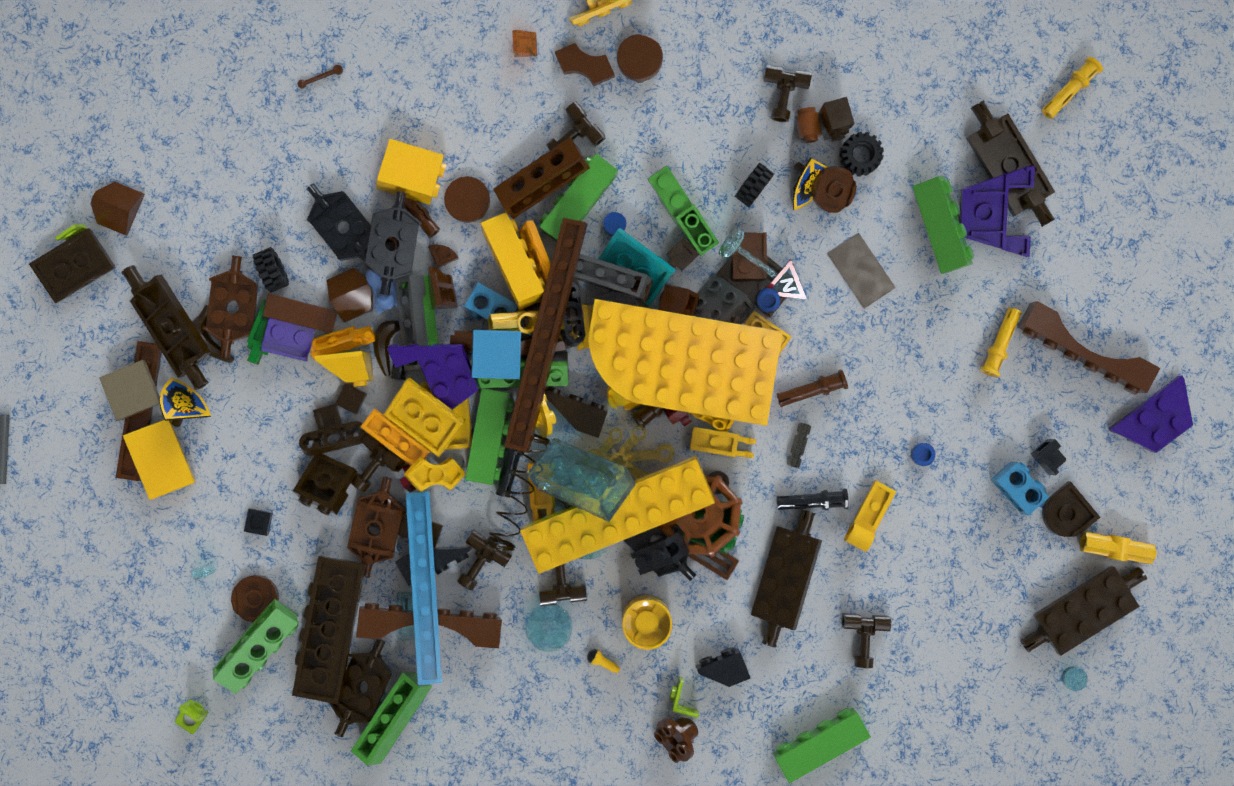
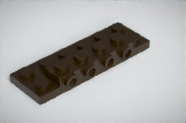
[292,556,366,704]

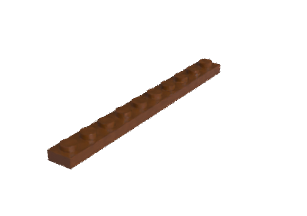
[504,218,588,453]

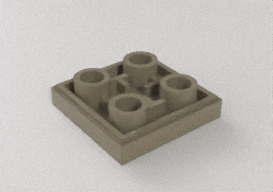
[99,360,160,421]

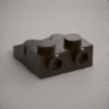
[293,454,358,516]

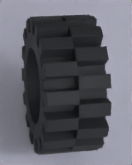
[839,132,884,177]
[734,163,774,207]
[253,247,289,293]

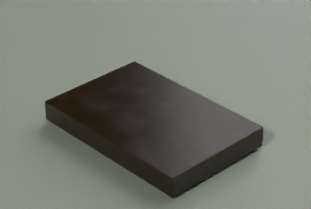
[29,228,116,303]
[717,256,797,318]

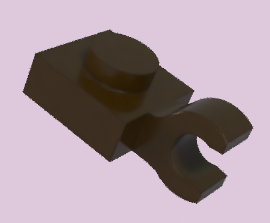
[666,238,699,271]

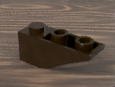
[545,386,608,438]

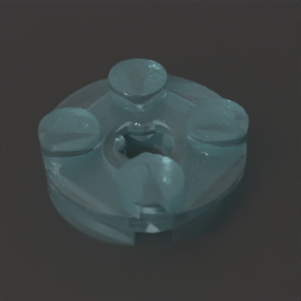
[526,605,572,652]

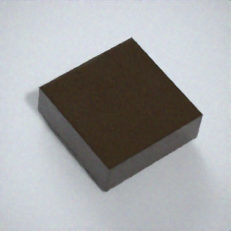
[335,384,367,414]
[313,404,342,430]

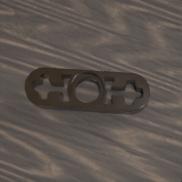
[299,421,367,456]

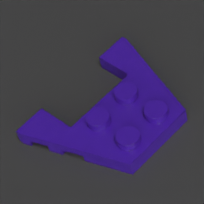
[959,166,1035,257]
[387,344,480,409]

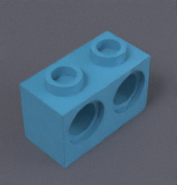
[464,282,519,321]
[991,462,1049,516]

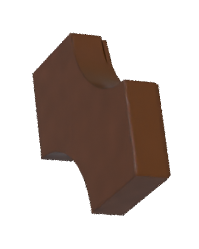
[555,43,615,86]

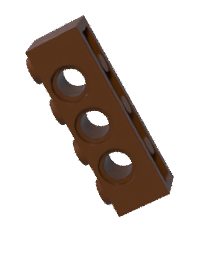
[493,137,590,219]

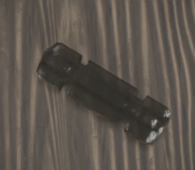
[787,423,811,468]

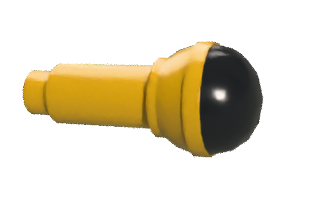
[587,649,620,674]

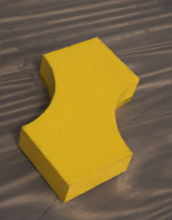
[404,457,466,492]

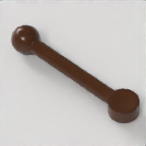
[297,65,343,89]

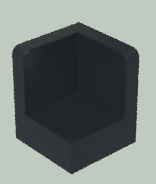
[1031,439,1066,476]

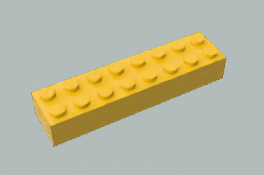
[520,455,715,574]

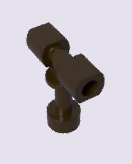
[764,65,812,122]
[546,101,606,150]
[351,433,406,492]
[457,530,512,591]
[539,564,587,606]
[842,613,892,668]

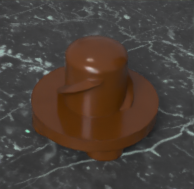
[654,717,698,763]

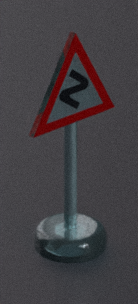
[718,228,806,299]

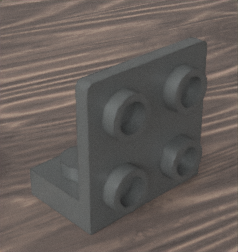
[694,274,755,325]

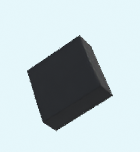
[244,508,273,536]

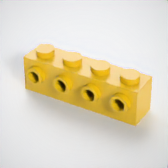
[481,212,546,311]

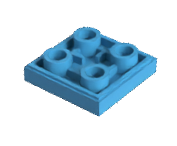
[471,330,521,379]

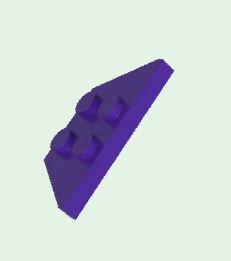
[1108,375,1193,453]

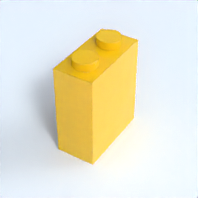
[376,138,446,205]

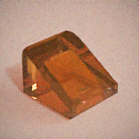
[512,30,537,57]

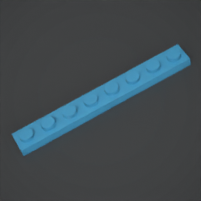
[406,491,442,685]

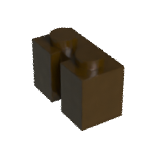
[818,97,855,142]

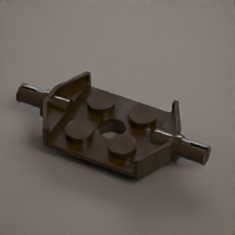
[329,639,392,737]

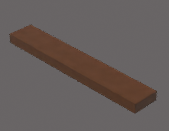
[115,341,162,481]

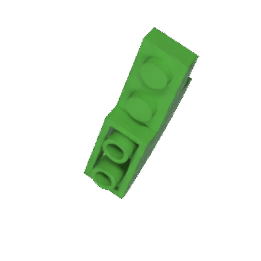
[647,166,719,256]

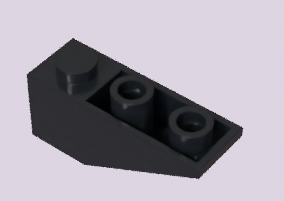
[395,546,472,586]

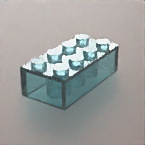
[527,438,636,522]

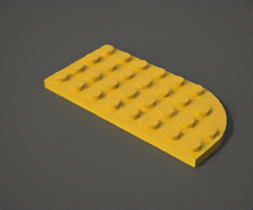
[589,299,783,426]

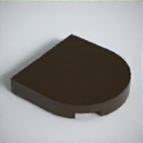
[1042,481,1101,537]

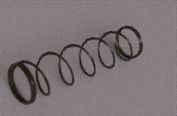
[486,434,551,551]

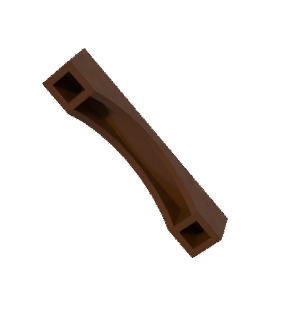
[1017,301,1161,395]
[356,603,502,649]

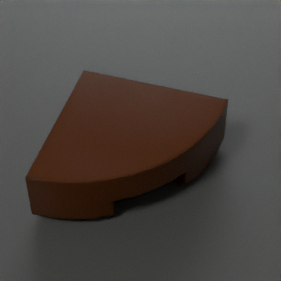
[428,244,459,268]

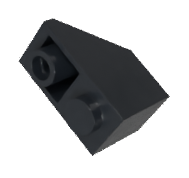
[695,647,751,687]

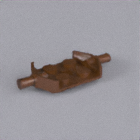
[203,255,258,358]
[347,477,406,578]

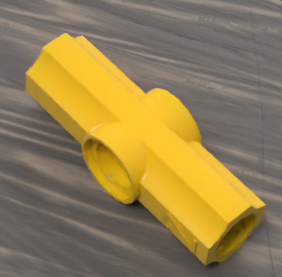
[488,310,539,334]
[1079,532,1157,564]

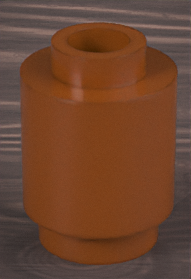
[796,107,822,143]

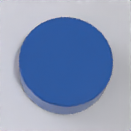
[603,212,626,236]
[756,288,780,312]
[911,443,936,466]

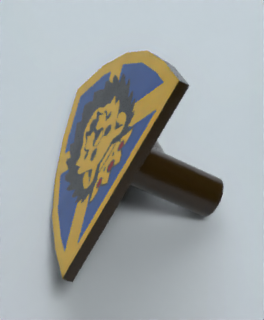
[792,157,828,211]
[159,377,211,427]

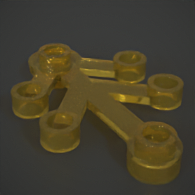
[584,425,675,487]

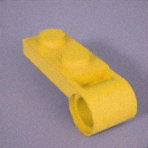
[844,480,897,552]

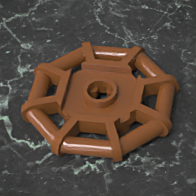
[658,475,743,557]

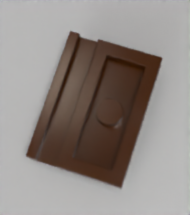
[732,232,767,280]

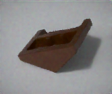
[90,182,145,236]
[428,266,458,310]
[326,268,373,323]

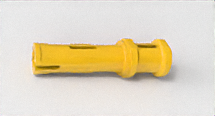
[1041,56,1103,119]
[979,307,1022,378]

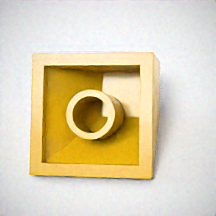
[315,351,374,387]

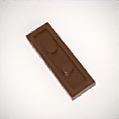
[263,293,337,333]

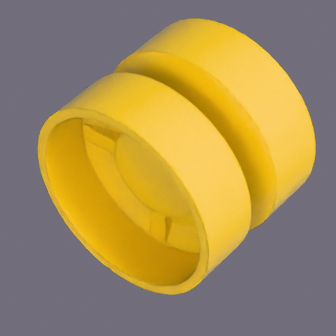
[622,594,672,650]

